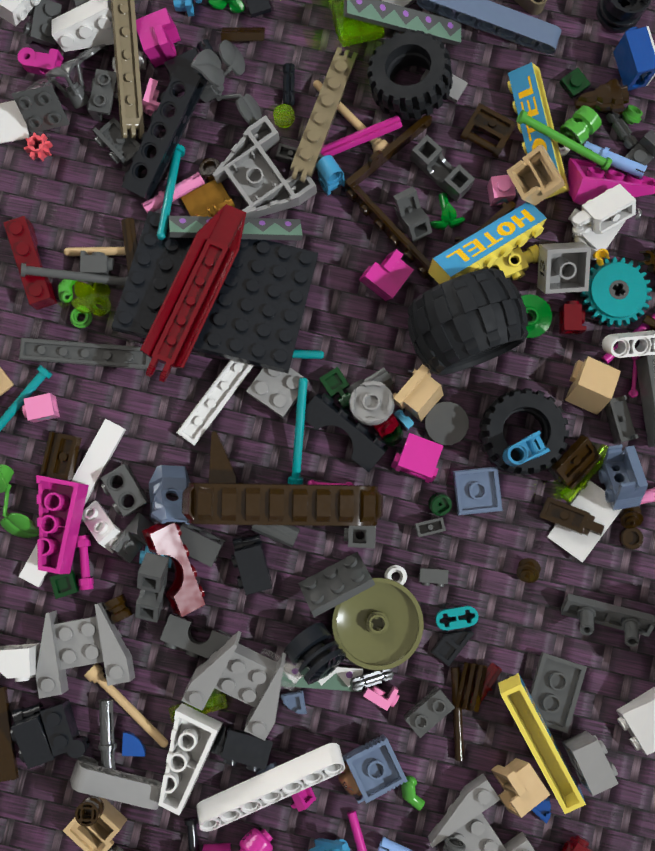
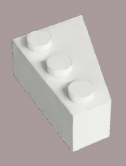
[52,0,114,52]

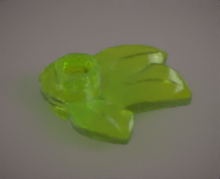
[71,281,111,316]

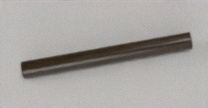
[451,667,464,761]

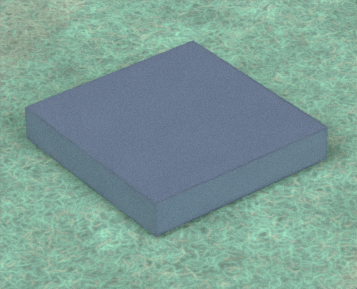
[452,467,503,516]

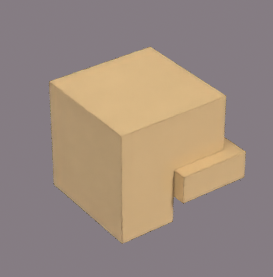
[506,145,565,206]
[565,356,621,415]
[393,364,443,421]
[491,758,550,818]
[63,797,127,851]

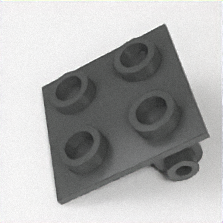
[12,80,70,133]

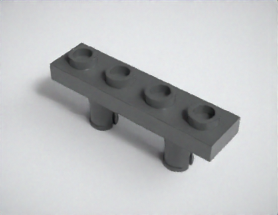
[561,593,655,647]

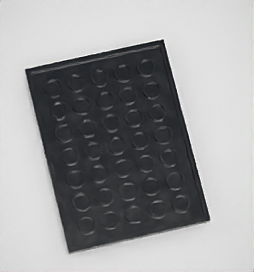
[111,211,318,373]

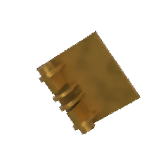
[180,180,235,217]

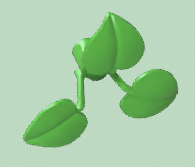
[0,464,39,538]

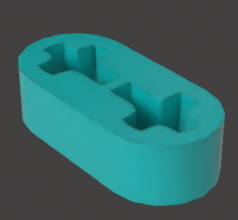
[435,606,478,630]

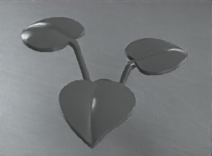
[191,40,262,126]
[26,44,108,109]

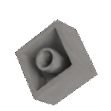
[537,242,591,294]
[246,367,309,419]
[562,731,618,796]

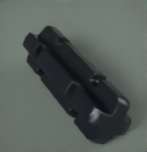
[283,63,295,106]

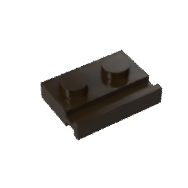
[40,432,82,481]
[551,435,602,490]

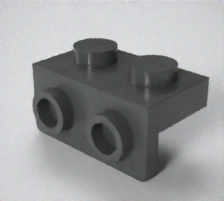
[23,0,62,48]
[87,69,117,122]
[92,117,140,167]

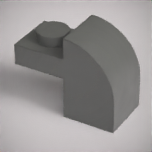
[393,186,432,243]

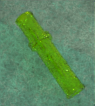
[559,444,608,503]

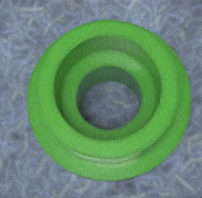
[622,104,643,124]
[70,306,92,328]

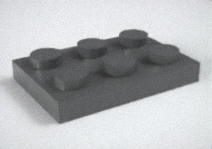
[298,552,375,617]
[529,652,587,733]

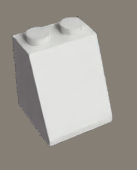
[616,687,655,755]

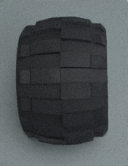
[408,268,528,375]

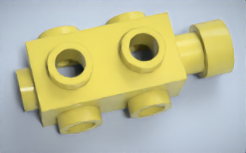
[481,244,539,280]

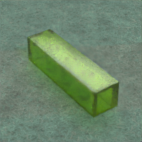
[168,692,228,723]

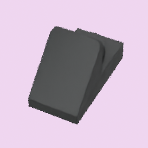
[625,129,655,172]
[110,513,154,563]

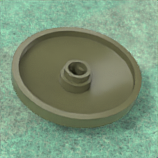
[332,577,424,670]

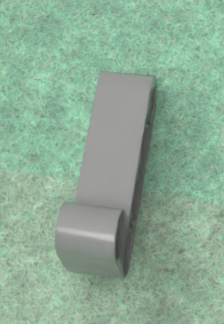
[70,755,162,810]

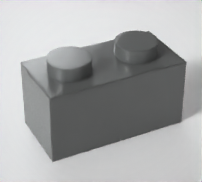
[414,517,446,537]
[418,568,449,587]

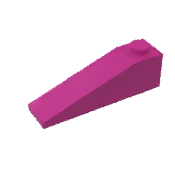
[567,158,655,205]

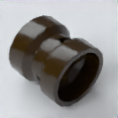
[103,594,133,624]
[75,796,104,827]

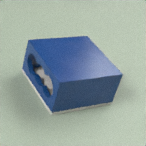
[613,26,655,91]

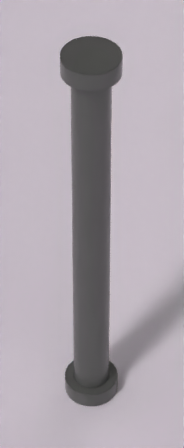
[20,263,128,286]

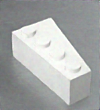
[158,703,223,815]

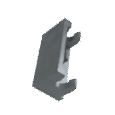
[604,395,638,444]
[180,523,226,567]

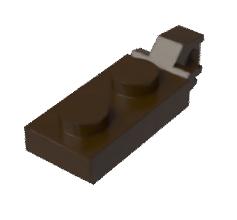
[539,496,604,536]

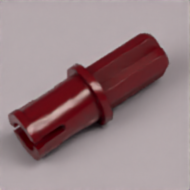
[471,663,502,704]

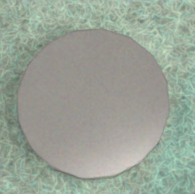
[349,381,395,426]

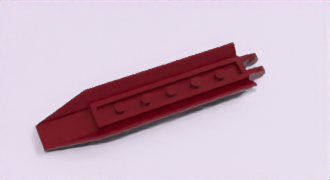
[140,204,246,382]

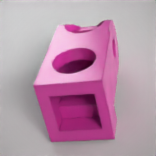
[18,47,64,78]

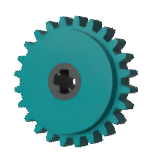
[580,257,652,327]

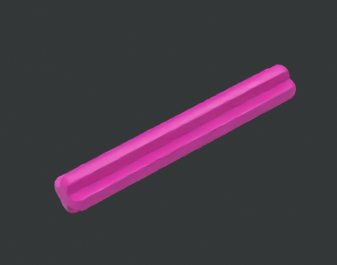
[321,115,402,156]

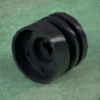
[596,0,651,33]
[284,622,346,685]

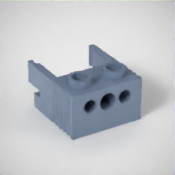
[598,444,648,511]
[342,734,407,804]

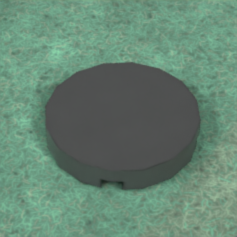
[425,402,469,446]

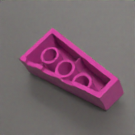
[36,475,89,574]

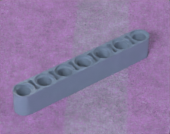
[417,0,561,54]

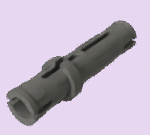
[98,698,117,770]

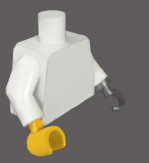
[568,208,642,266]

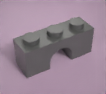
[410,135,475,202]
[135,552,169,623]
[160,612,233,661]

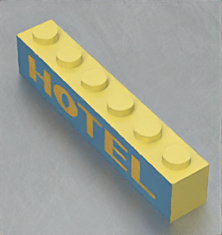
[507,62,569,199]
[428,202,547,284]
[498,673,586,814]

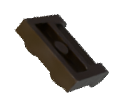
[460,103,517,159]

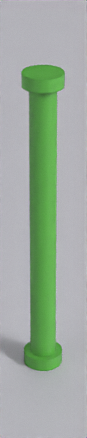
[516,110,612,171]

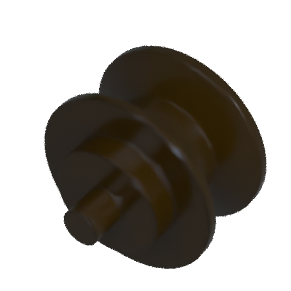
[618,507,643,528]
[516,558,541,583]

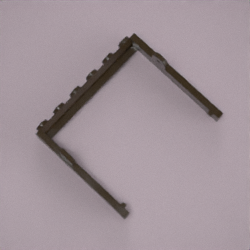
[344,115,516,282]

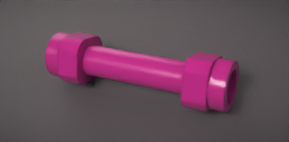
[76,535,94,590]

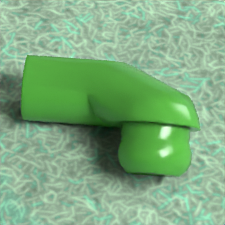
[58,279,77,303]
[401,775,425,811]

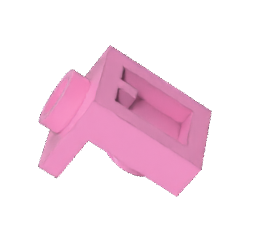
[142,78,160,116]
[363,685,400,711]

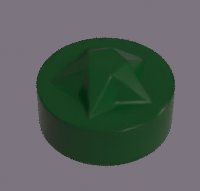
[382,425,403,446]
[428,492,452,516]

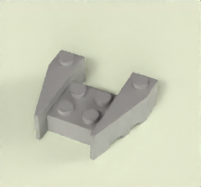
[212,115,317,218]
[35,602,135,699]
[181,631,286,741]
[428,773,535,851]

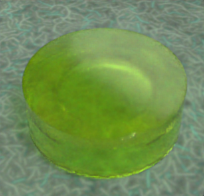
[273,104,295,128]

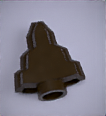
[574,78,629,114]

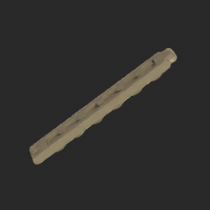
[110,0,144,139]
[290,47,358,183]

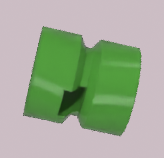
[560,105,602,145]

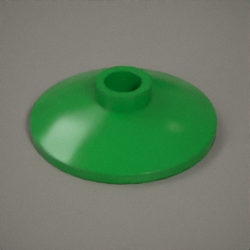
[521,294,552,338]

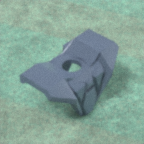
[149,465,191,524]

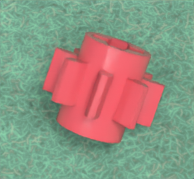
[24,132,53,162]

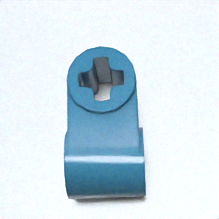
[316,155,346,196]
[503,430,550,467]

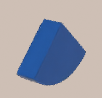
[122,731,146,757]
[531,797,551,824]

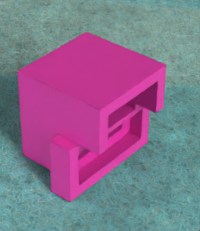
[136,8,181,68]
[359,249,414,301]
[391,433,443,483]

